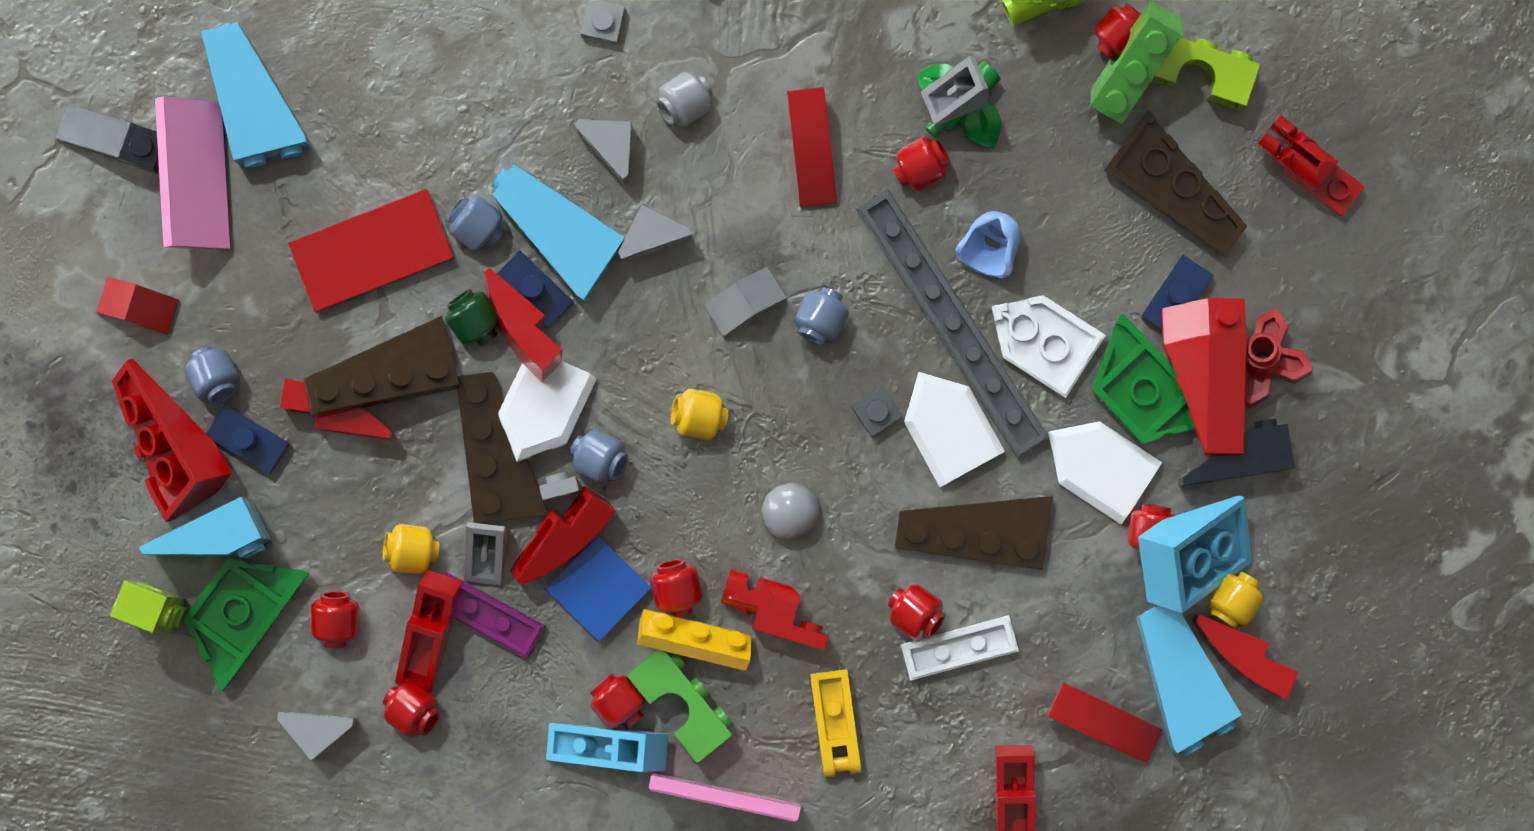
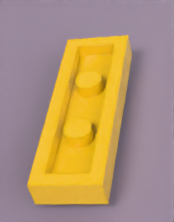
[637,609,752,671]

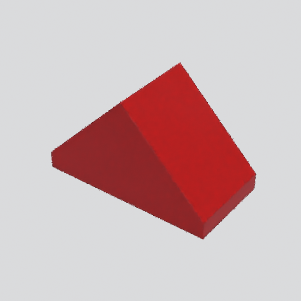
[96,277,179,335]

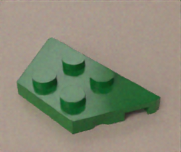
[1091,313,1195,444]
[183,558,310,691]

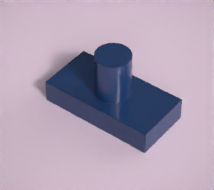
[497,250,574,329]
[1140,254,1214,331]
[206,404,290,475]

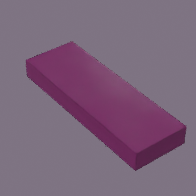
[445,572,545,658]

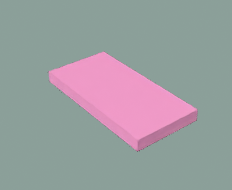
[155,96,230,250]
[649,773,801,822]

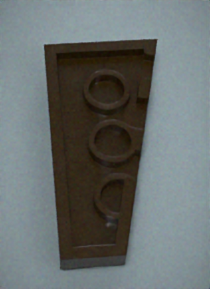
[1104,110,1247,257]
[303,316,459,418]
[457,372,548,524]
[894,496,1053,570]

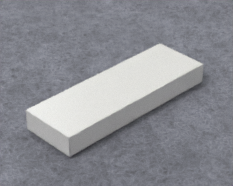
[900,615,1019,681]

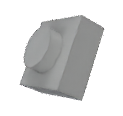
[581,0,625,44]
[539,472,581,502]

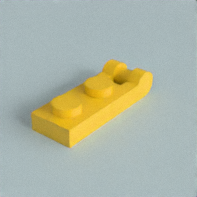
[810,669,862,778]

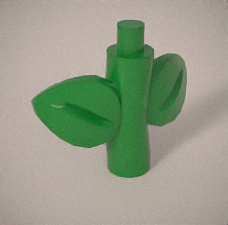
[918,61,1001,148]

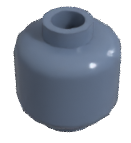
[446,195,504,251]
[794,287,849,345]
[184,346,240,404]
[570,430,628,484]

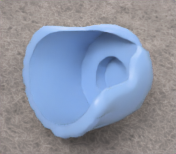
[956,211,1022,279]

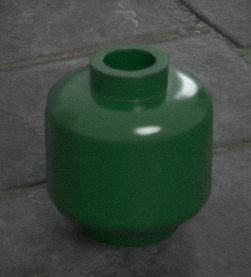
[445,289,499,346]

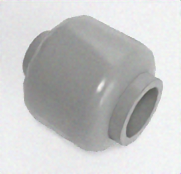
[656,71,713,127]

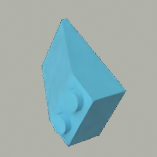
[1138,496,1253,613]
[139,497,272,559]

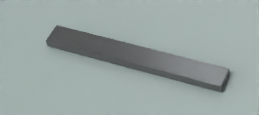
[857,189,1049,459]

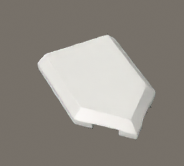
[992,295,1106,398]
[498,361,597,462]
[904,372,1005,487]
[1048,421,1162,524]

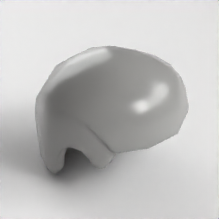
[761,482,821,540]

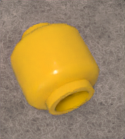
[671,388,728,441]
[382,524,439,575]
[1208,571,1264,629]

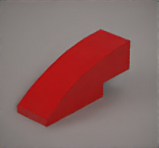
[787,87,837,207]
[484,267,563,382]
[280,378,394,440]
[510,486,616,585]
[395,570,463,694]
[1192,614,1298,699]
[1046,682,1162,763]
[995,745,1036,831]

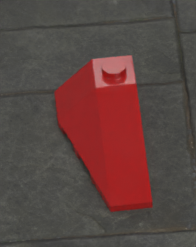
[1161,298,1247,456]
[112,359,232,522]

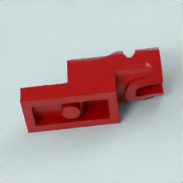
[1257,115,1365,217]
[721,569,828,650]

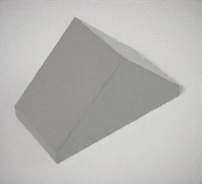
[921,56,988,125]
[573,119,633,184]
[619,205,692,263]
[704,267,787,337]
[464,522,509,586]
[277,711,357,761]

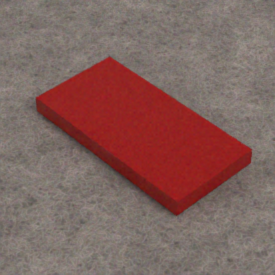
[288,189,455,313]

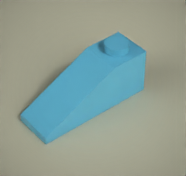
[546,723,669,772]

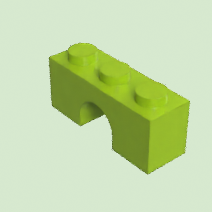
[1151,34,1260,112]
[110,580,187,633]

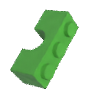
[1090,0,1182,124]
[627,650,733,763]

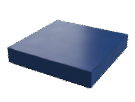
[546,536,651,642]

